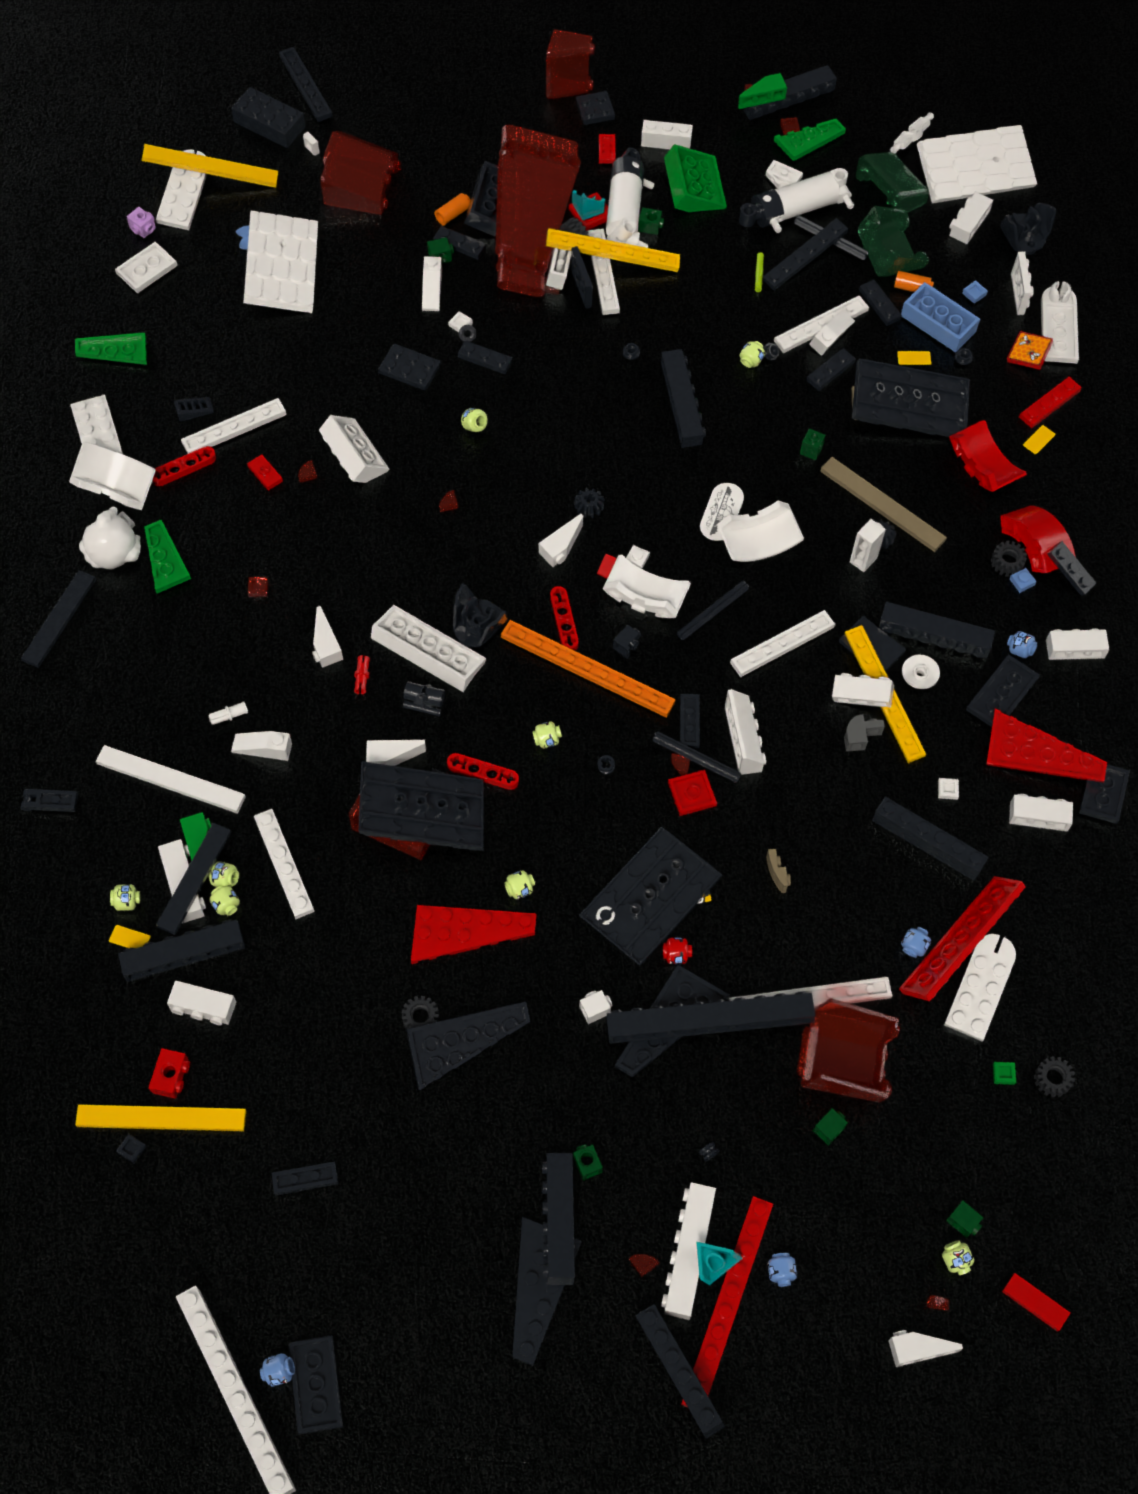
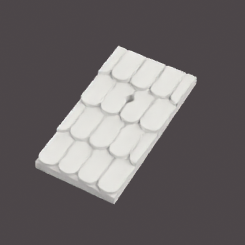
[917,125,1037,203]
[243,211,318,313]

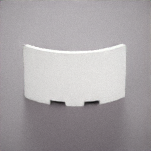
[69,442,155,510]
[717,500,804,562]
[603,555,691,618]

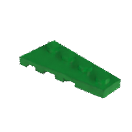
[774,119,846,161]
[75,333,147,365]
[145,520,191,593]

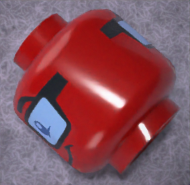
[663,938,692,964]

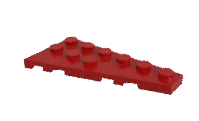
[986,708,1107,783]
[411,905,536,964]

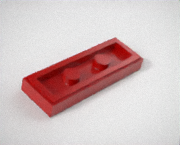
[1002,1273,1070,1332]

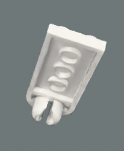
[156,150,207,230]
[1041,281,1079,364]
[70,395,123,454]
[944,934,1016,1041]

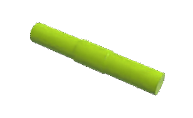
[755,253,764,292]

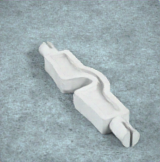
[890,113,934,154]

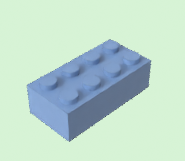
[901,282,980,352]

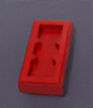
[599,134,616,164]
[247,454,283,491]

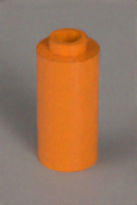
[434,193,471,226]
[894,271,934,292]

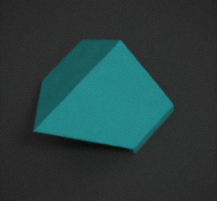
[572,190,605,221]
[696,1242,743,1285]

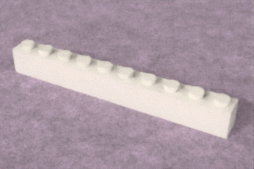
[176,1286,296,1494]

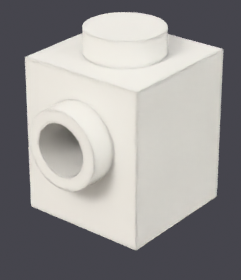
[579,990,612,1024]

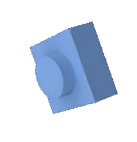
[963,281,988,304]
[1010,568,1036,593]

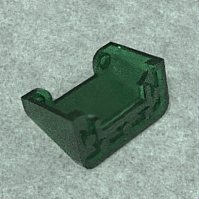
[855,152,929,220]
[858,206,929,277]

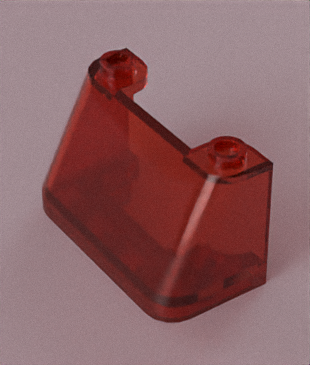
[546,29,595,99]

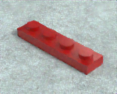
[1019,377,1082,428]

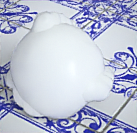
[79,507,141,569]

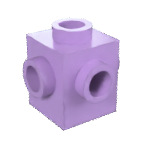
[127,207,156,238]

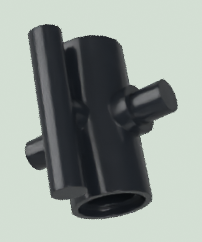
[403,681,445,716]

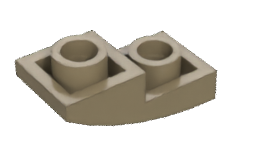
[766,849,791,893]

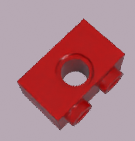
[149,1048,190,1099]

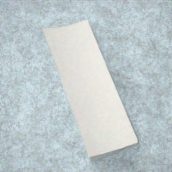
[371,605,486,692]

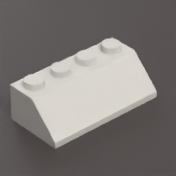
[319,415,389,483]
[725,689,766,775]

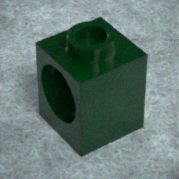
[638,207,664,235]
[427,237,454,263]
[800,429,825,460]
[813,1108,848,1146]
[573,1144,603,1181]
[946,1201,983,1238]

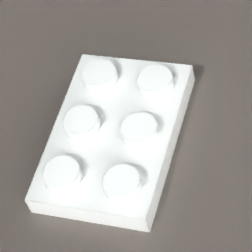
[115,242,177,293]
[1011,252,1033,315]

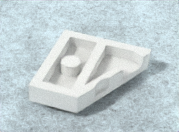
[766,160,803,188]

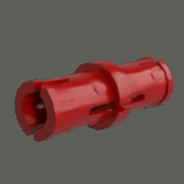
[354,655,370,694]

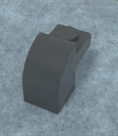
[844,714,884,751]

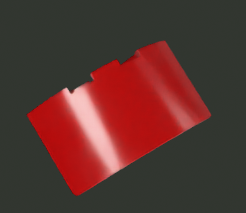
[949,420,1027,492]
[1000,506,1076,573]

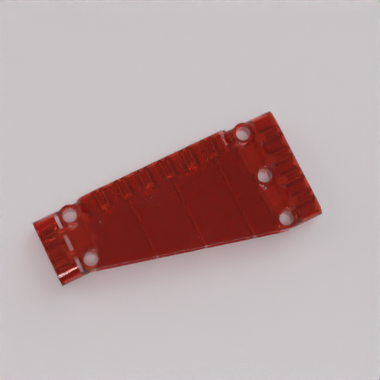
[495,125,581,297]

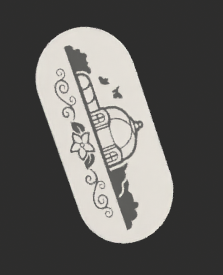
[700,483,744,541]

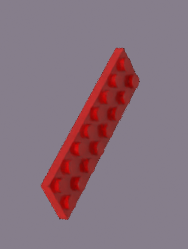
[899,876,1025,1001]

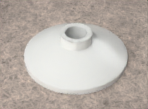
[902,655,940,689]

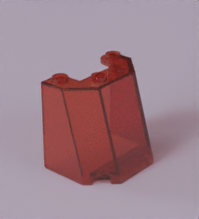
[321,131,401,215]
[797,998,900,1102]

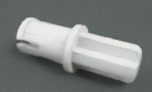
[209,702,248,725]

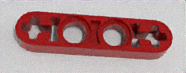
[152,446,216,486]
[550,586,578,651]
[447,753,519,790]

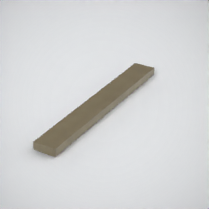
[821,457,947,552]

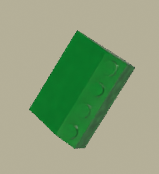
[664,144,727,212]

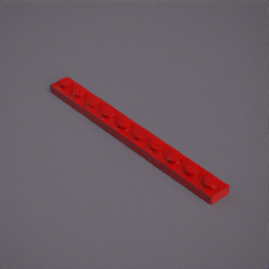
[681,1196,773,1407]

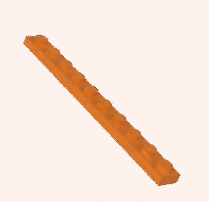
[501,620,676,718]

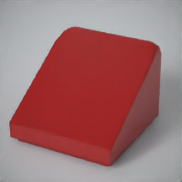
[597,554,617,579]

